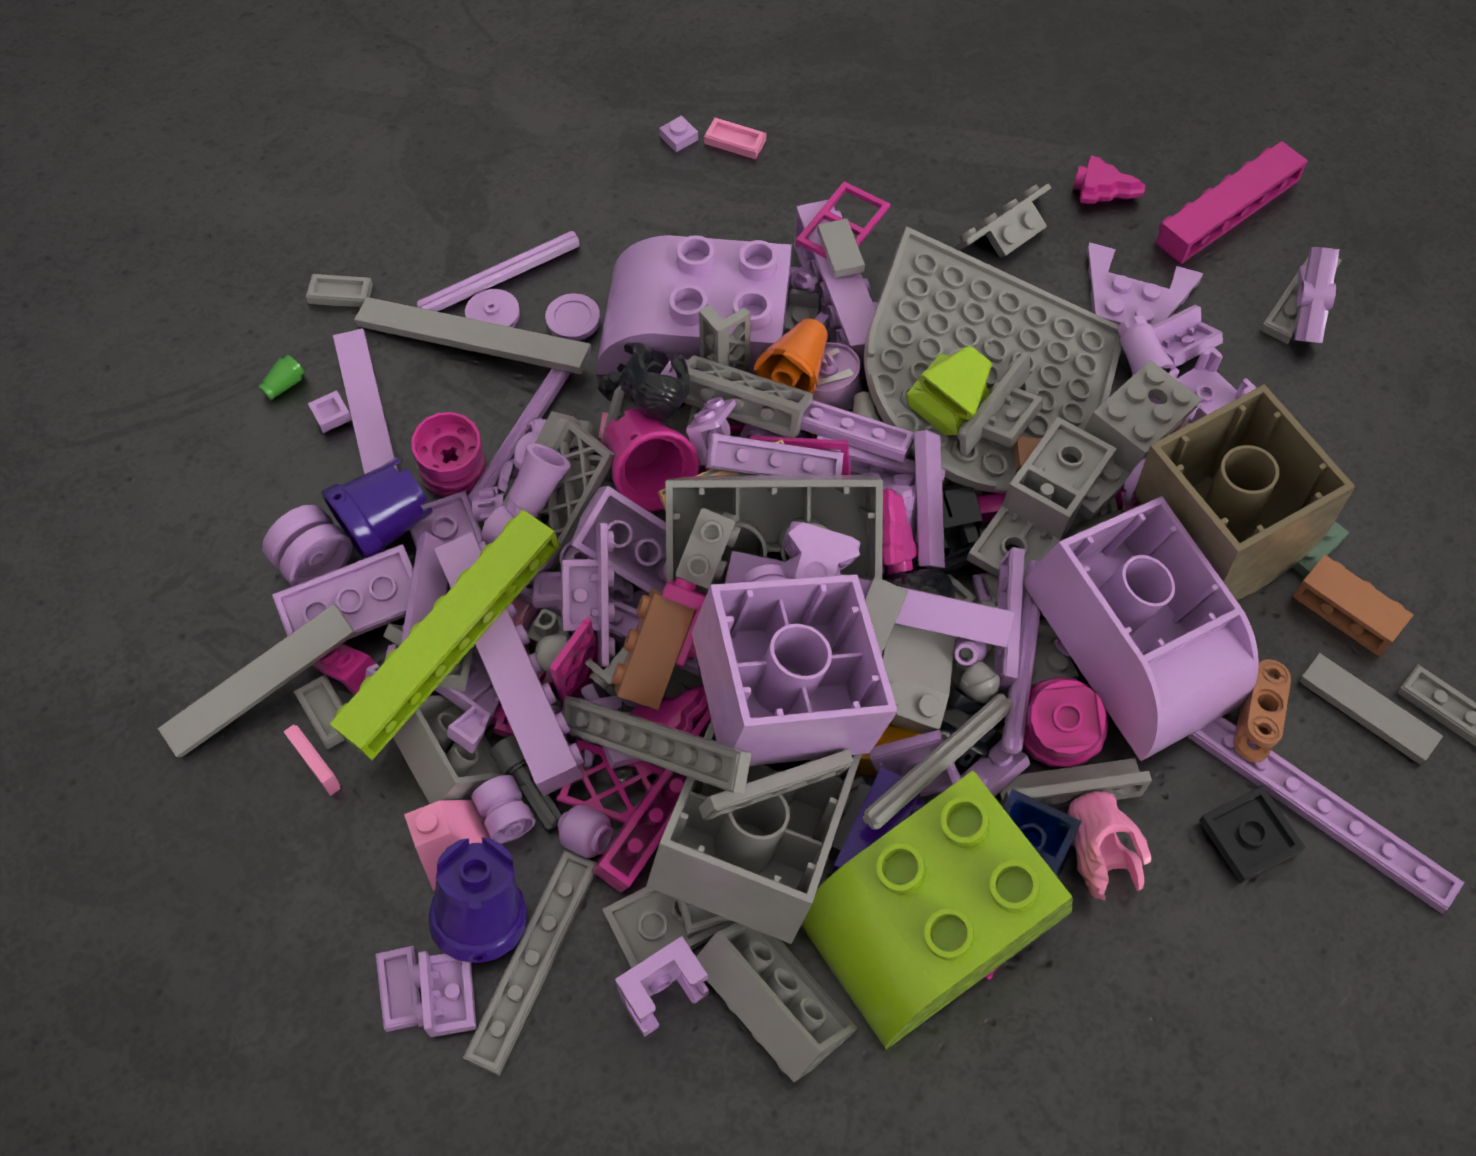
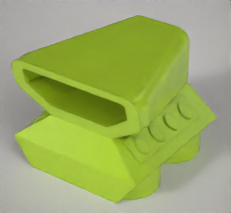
[906,346,992,435]

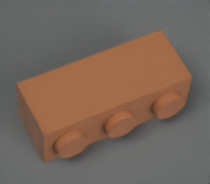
[1292,555,1414,657]
[611,587,696,710]

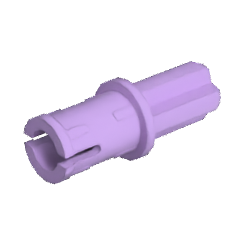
[790,267,819,292]

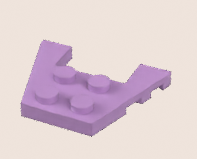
[1086,243,1203,326]
[365,645,500,754]

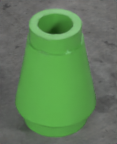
[258,354,305,400]

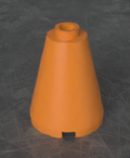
[754,318,828,393]

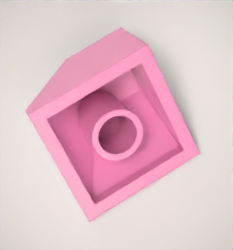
[404,800,491,894]

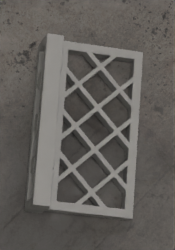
[502,411,615,570]

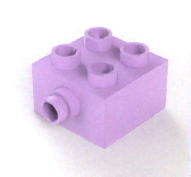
[692,564,898,766]

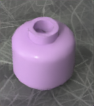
[557,805,614,858]

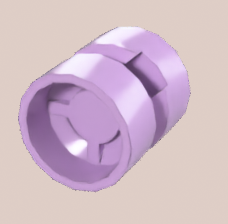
[471,775,536,844]

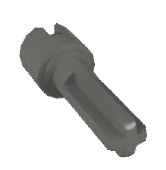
[490,734,562,830]

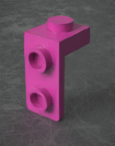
[662,577,707,667]
[312,644,376,696]

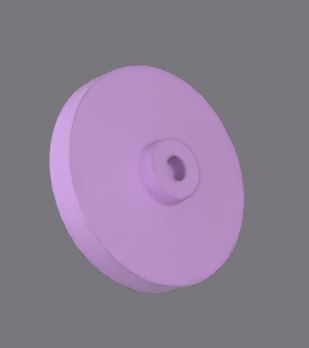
[465,289,520,328]
[545,293,600,341]

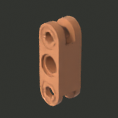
[1234,659,1291,763]

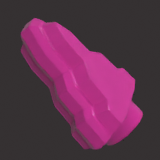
[1073,156,1146,204]
[882,489,918,574]
[630,685,708,733]

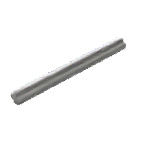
[863,694,1013,830]

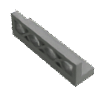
[699,305,751,373]
[676,355,814,438]
[997,758,1152,815]

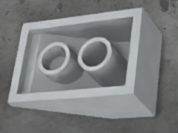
[881,623,955,734]

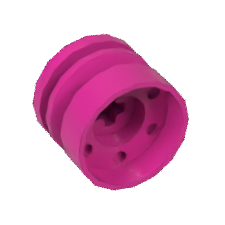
[412,412,486,497]

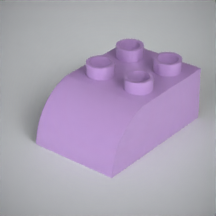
[596,235,792,376]

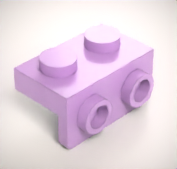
[1152,305,1223,367]
[413,951,477,1037]

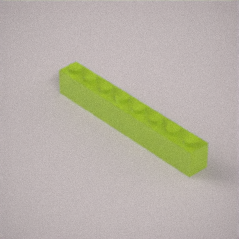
[329,510,561,761]

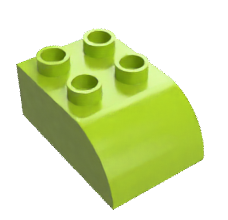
[801,770,1073,1050]

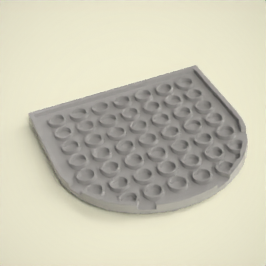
[864,226,1122,493]

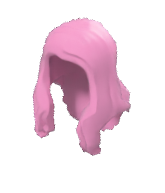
[1067,790,1151,900]

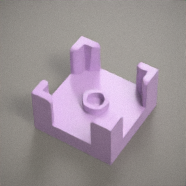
[1168,346,1256,423]
[615,936,709,1037]

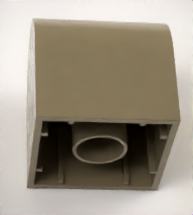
[1135,384,1356,600]

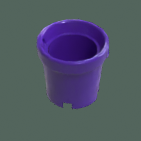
[321,457,433,559]
[428,838,528,963]

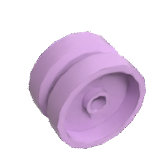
[262,505,353,587]

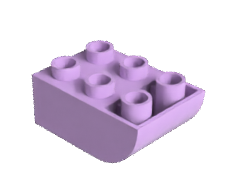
[1023,496,1259,761]

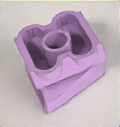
[779,521,861,579]

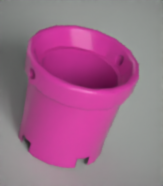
[603,409,700,512]
[1023,677,1108,769]

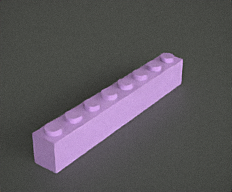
[434,532,585,796]

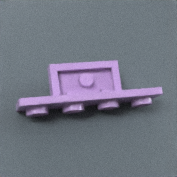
[561,523,615,667]

